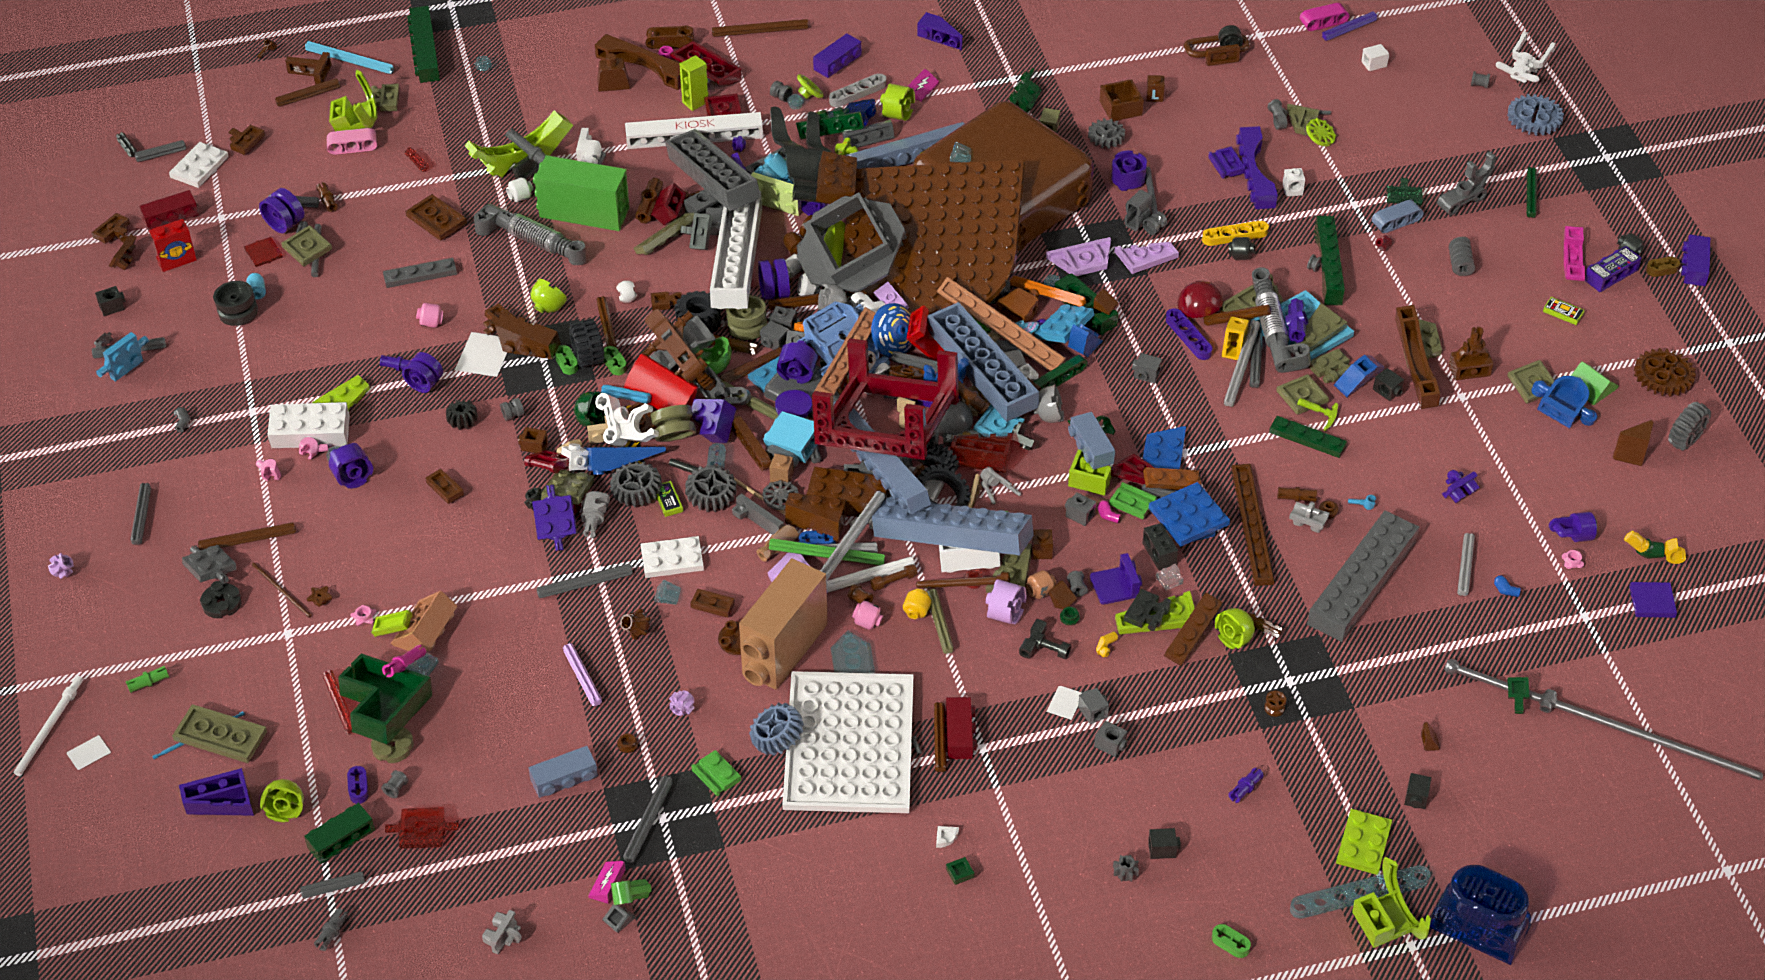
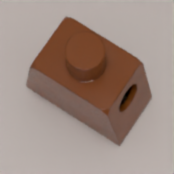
[997,288,1039,323]

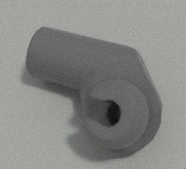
[174,407,191,432]

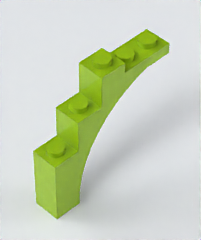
[465,110,573,178]

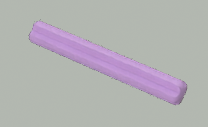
[563,643,602,707]

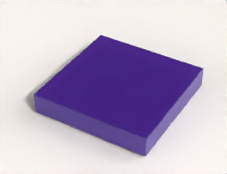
[1629,582,1677,618]

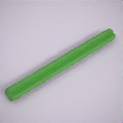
[769,538,885,565]

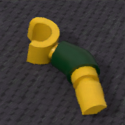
[1624,531,1686,564]

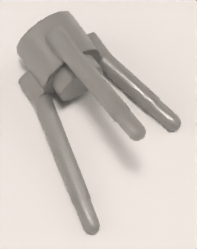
[980,467,1021,504]

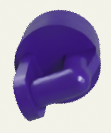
[1548,512,1598,542]

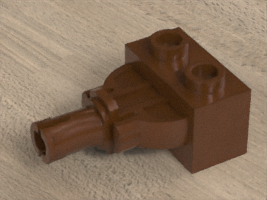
[1449,327,1493,381]

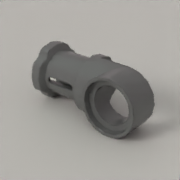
[1267,99,1288,130]

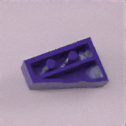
[179,768,254,816]

